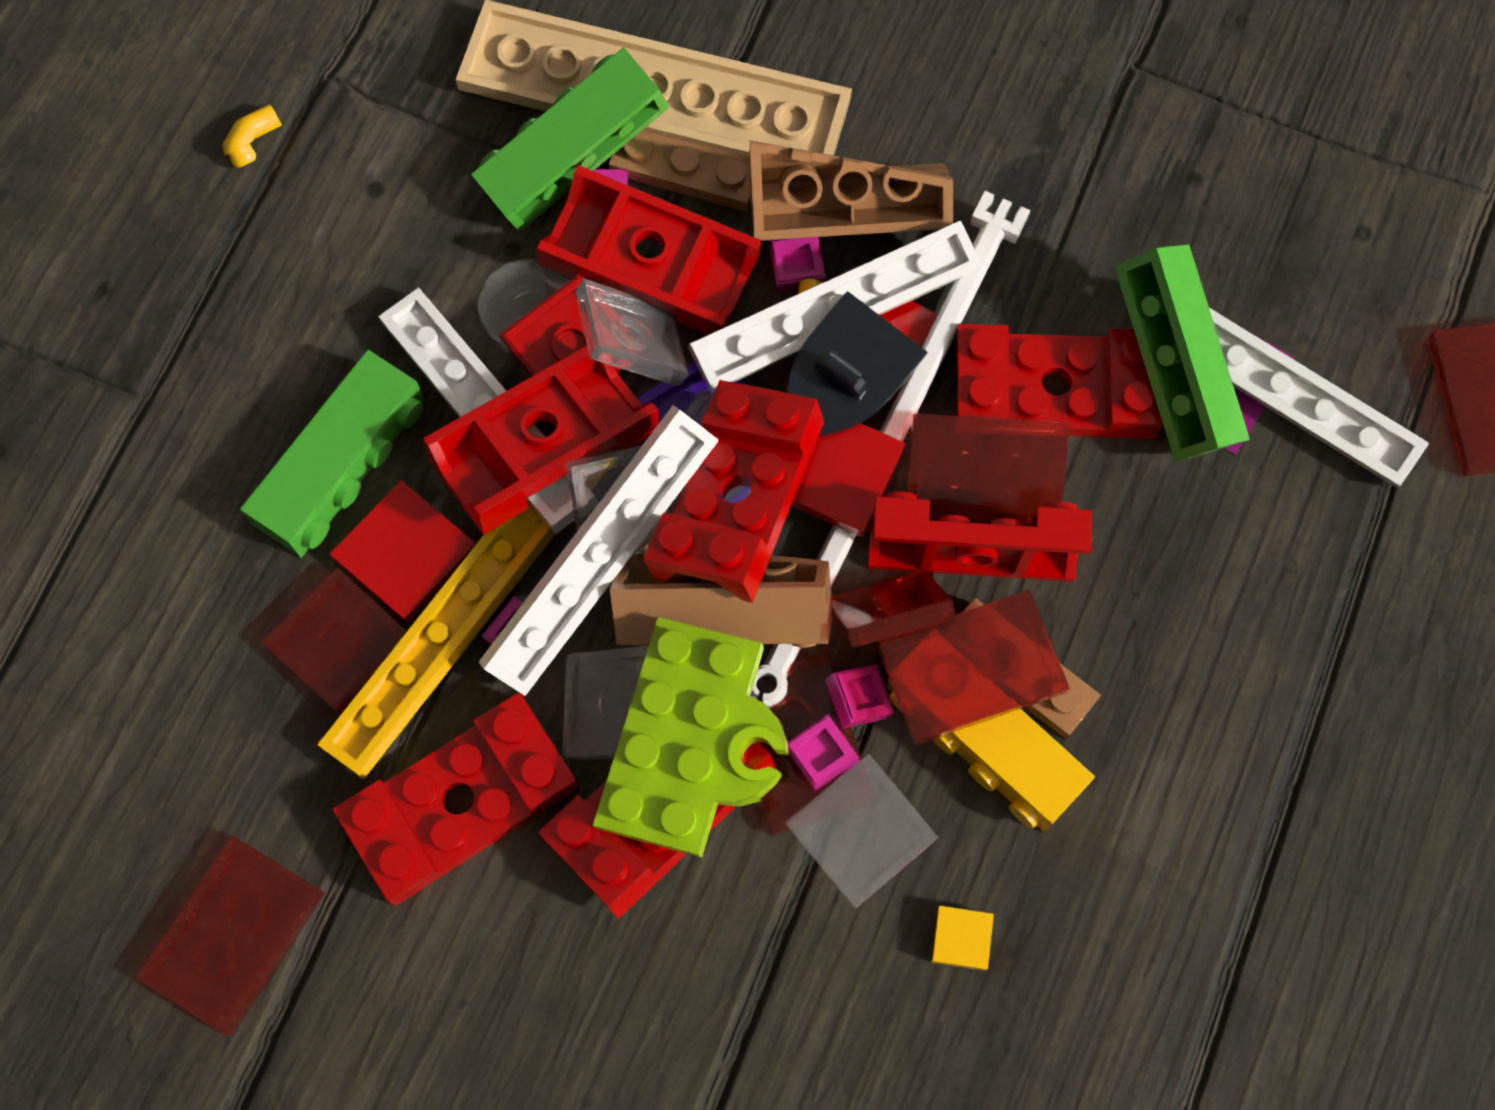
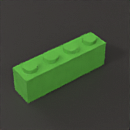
[471,47,669,232]
[1114,244,1250,462]
[240,350,425,558]

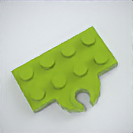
[593,617,788,858]

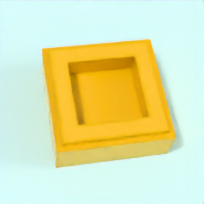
[931,906,994,971]

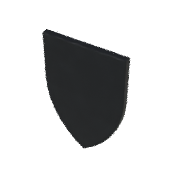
[787,291,928,437]

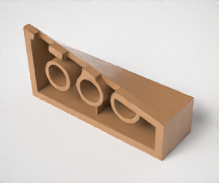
[749,140,953,240]
[610,541,833,649]

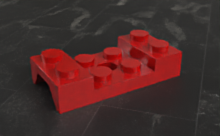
[537,165,761,335]
[954,324,1163,439]
[423,338,659,535]
[643,380,824,603]
[868,491,1092,582]
[333,692,580,906]
[538,742,776,919]

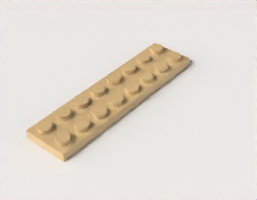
[456,0,852,158]

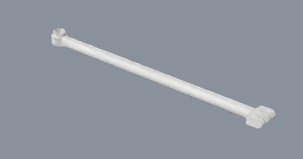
[750,191,1030,710]

